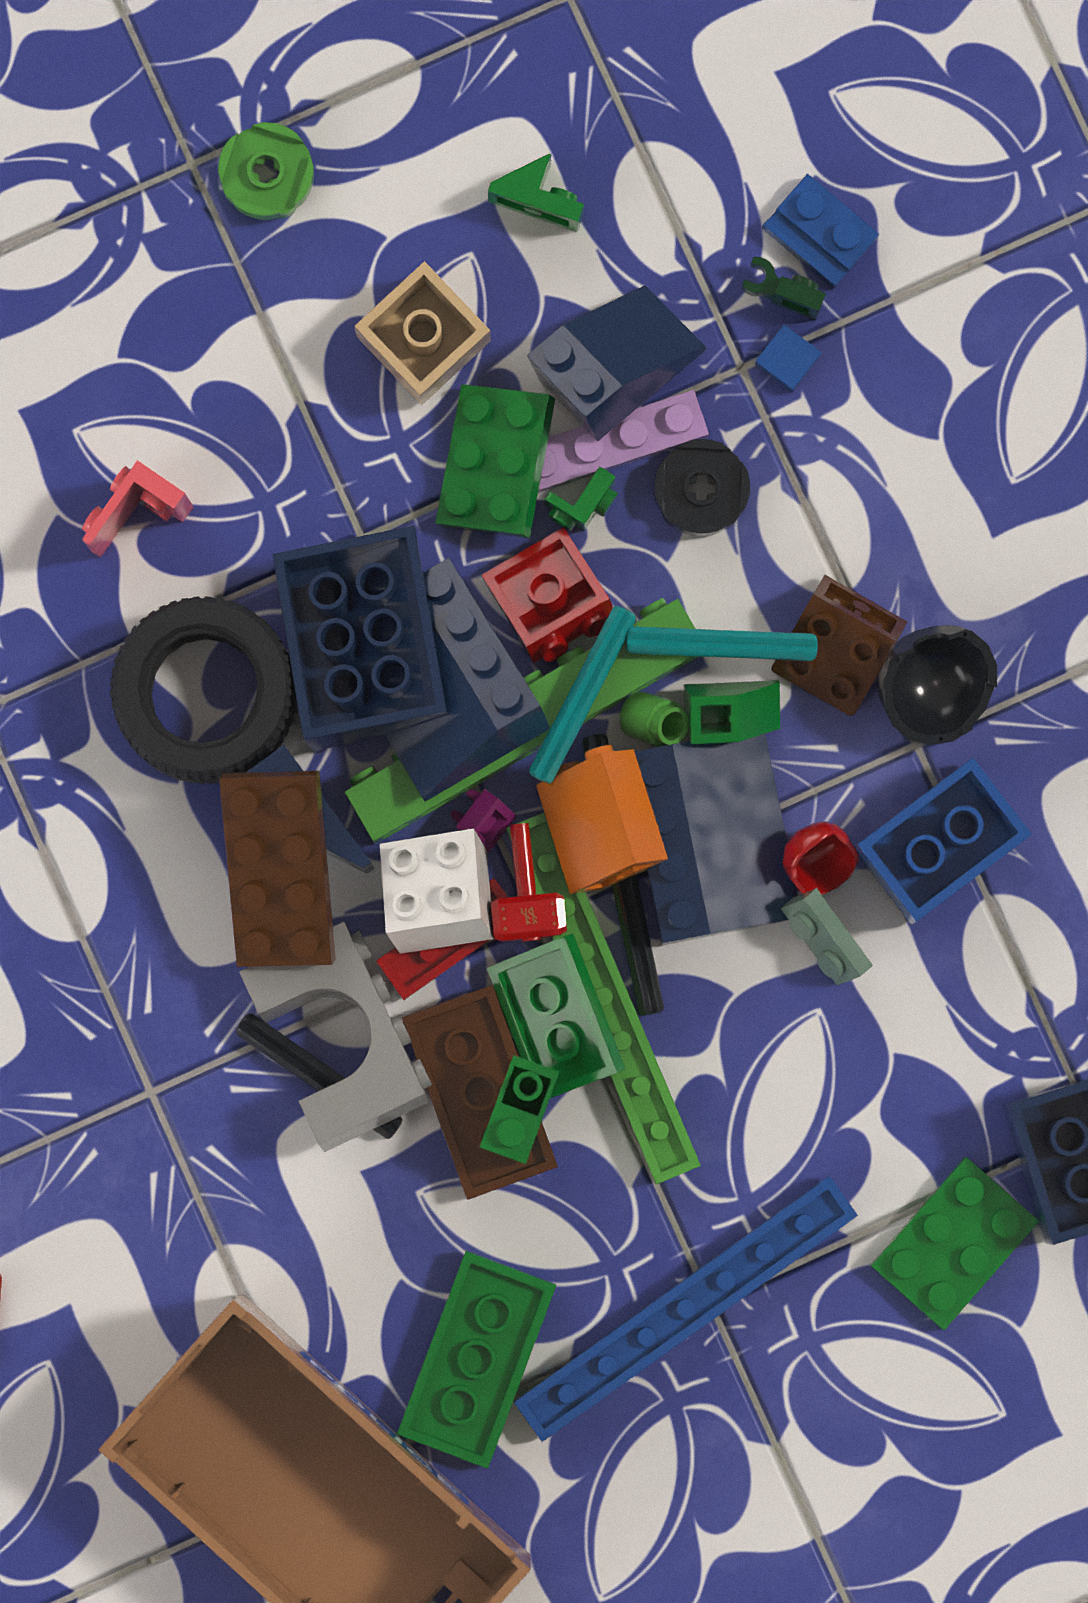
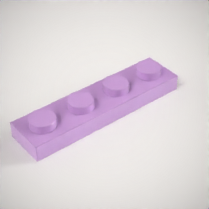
[538,390,709,493]

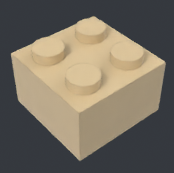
[354,261,491,405]

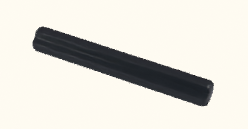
[235,1013,402,1139]

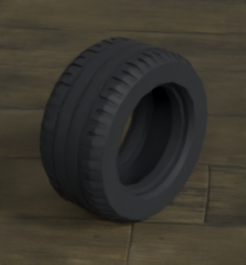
[110,596,297,784]

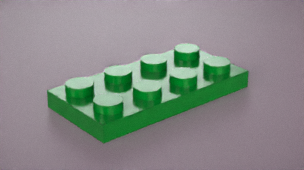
[397,1250,556,1469]

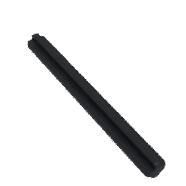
[582,733,664,1016]

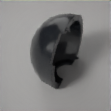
[879,625,997,745]

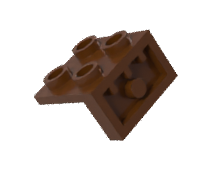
[771,575,907,716]

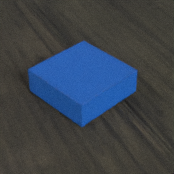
[755,324,822,392]

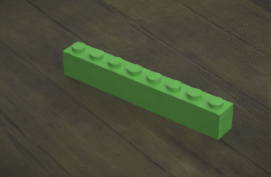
[345,598,700,845]

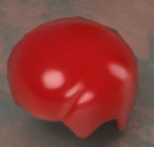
[782,821,859,895]

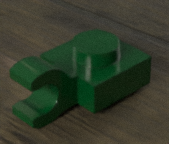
[741,257,826,320]

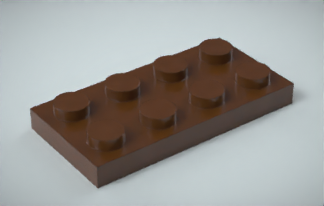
[219,771,336,967]
[402,985,558,1200]

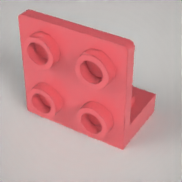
[82,460,193,557]

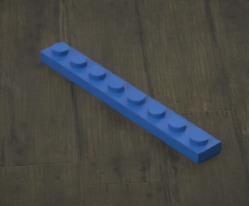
[514,1176,858,1442]

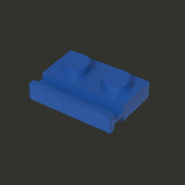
[762,173,880,289]

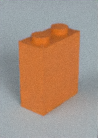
[536,745,668,894]

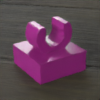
[450,789,517,853]

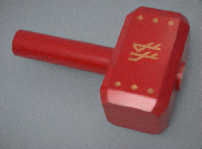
[491,823,567,942]

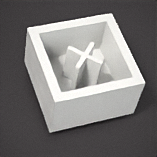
[380,829,494,954]

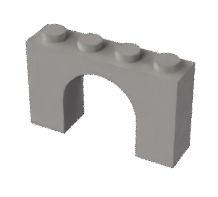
[239,922,432,1152]

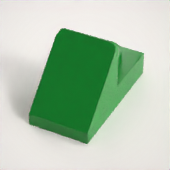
[488,154,584,232]

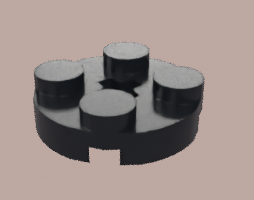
[654,439,750,536]

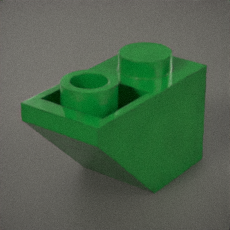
[683,680,780,744]
[480,1055,559,1164]

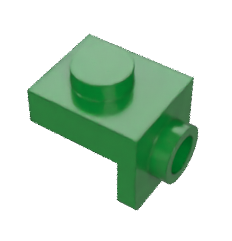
[544,467,618,531]

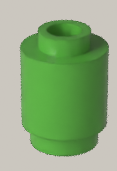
[620,692,689,747]

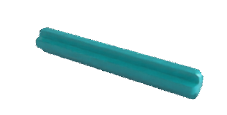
[530,606,636,784]
[626,626,818,661]

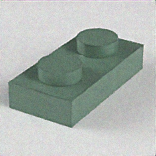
[781,888,873,985]

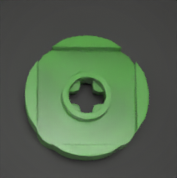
[218,122,314,220]

